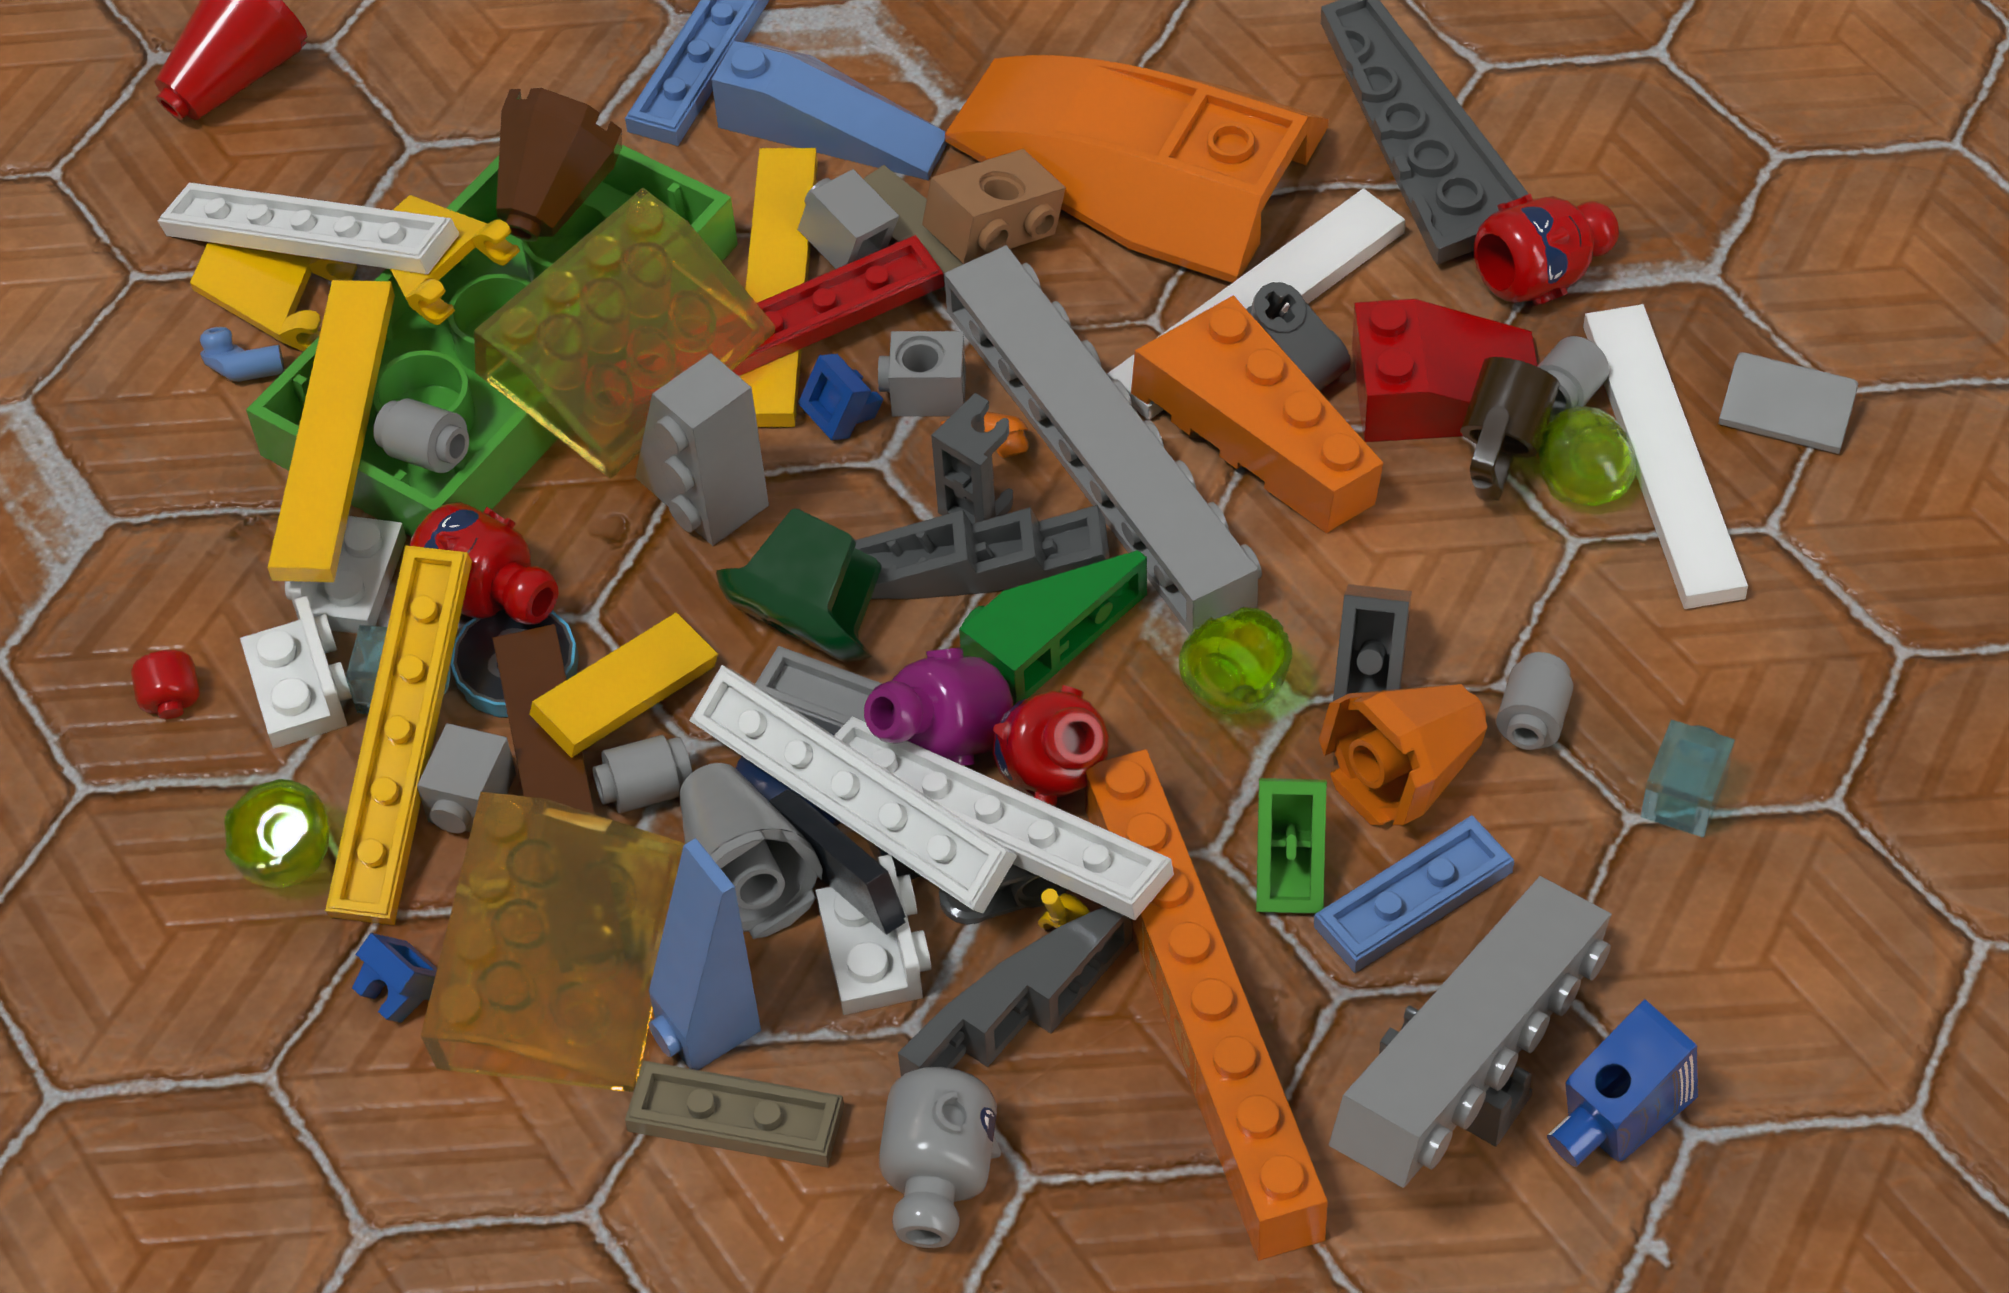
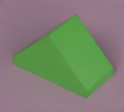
[1256,778,1327,913]

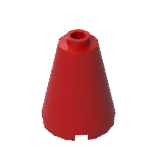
[155,0,308,120]

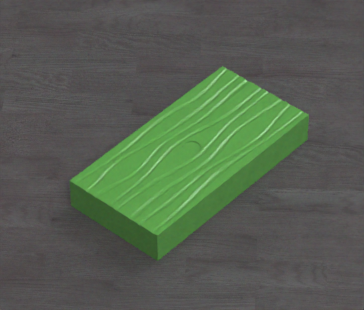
[246,145,738,537]

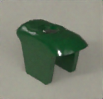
[716,508,882,662]

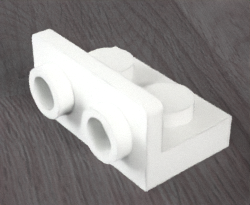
[285,516,407,636]
[240,596,352,749]
[815,854,931,1015]

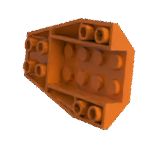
[945,55,1329,283]

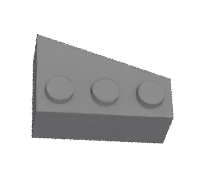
[635,353,769,546]

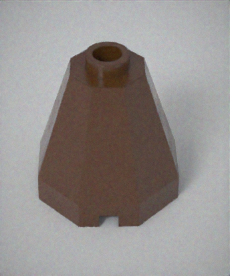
[496,88,622,242]

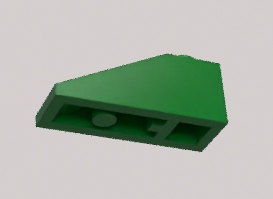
[959,550,1147,706]

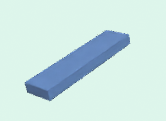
[625,0,770,146]

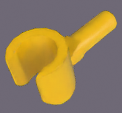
[1038,889,1090,930]

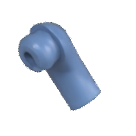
[200,327,285,382]

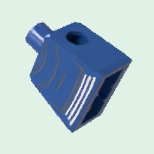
[1547,999,1698,1167]

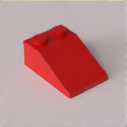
[1352,299,1548,442]

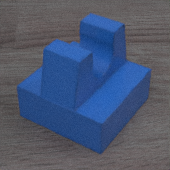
[798,354,884,440]
[352,933,450,1023]

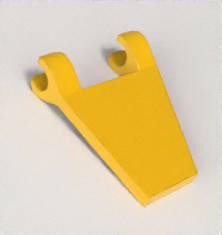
[390,195,520,325]
[190,242,357,352]

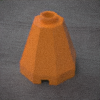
[1319,684,1488,825]

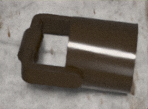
[1460,357,1560,501]

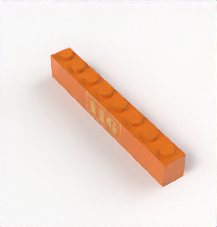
[1084,749,1328,1261]

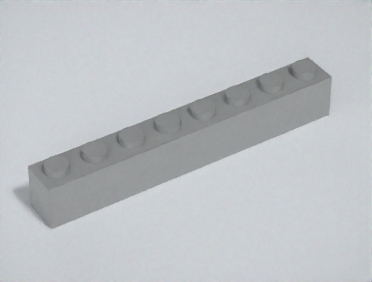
[944,245,1262,638]

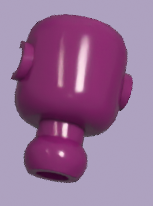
[864,648,1013,765]

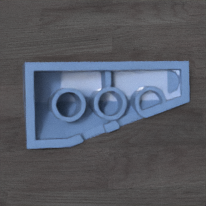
[711,41,948,180]
[648,838,761,1070]

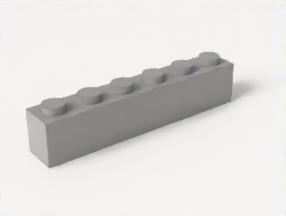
[1328,876,1612,1188]

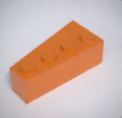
[1131,295,1384,533]

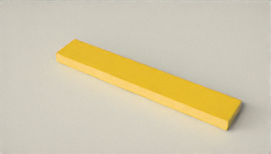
[739,148,818,427]
[267,280,395,582]
[325,545,472,925]

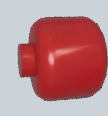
[131,650,200,719]

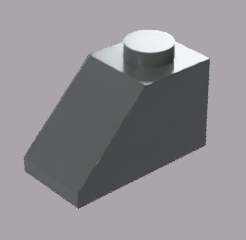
[1333,584,1412,701]

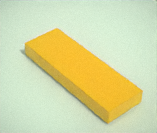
[529,612,718,758]

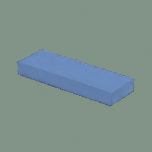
[1314,815,1514,973]

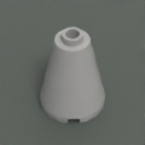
[680,763,823,939]

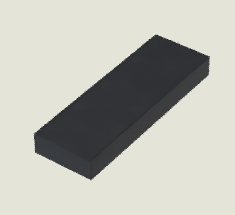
[769,789,906,935]

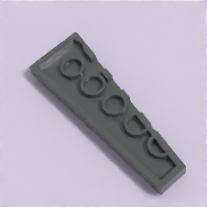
[1321,0,1529,265]

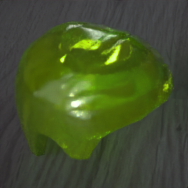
[1532,406,1637,506]
[1179,607,1293,715]
[224,779,330,889]

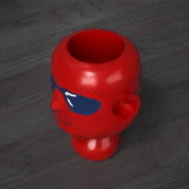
[1474,194,1619,306]
[409,502,559,625]
[993,685,1109,807]

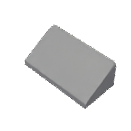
[1718,352,1858,454]

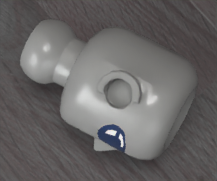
[879,1067,1001,1248]

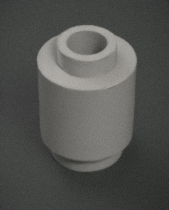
[1537,336,1609,421]
[374,398,469,473]
[1496,652,1573,750]
[593,735,692,814]

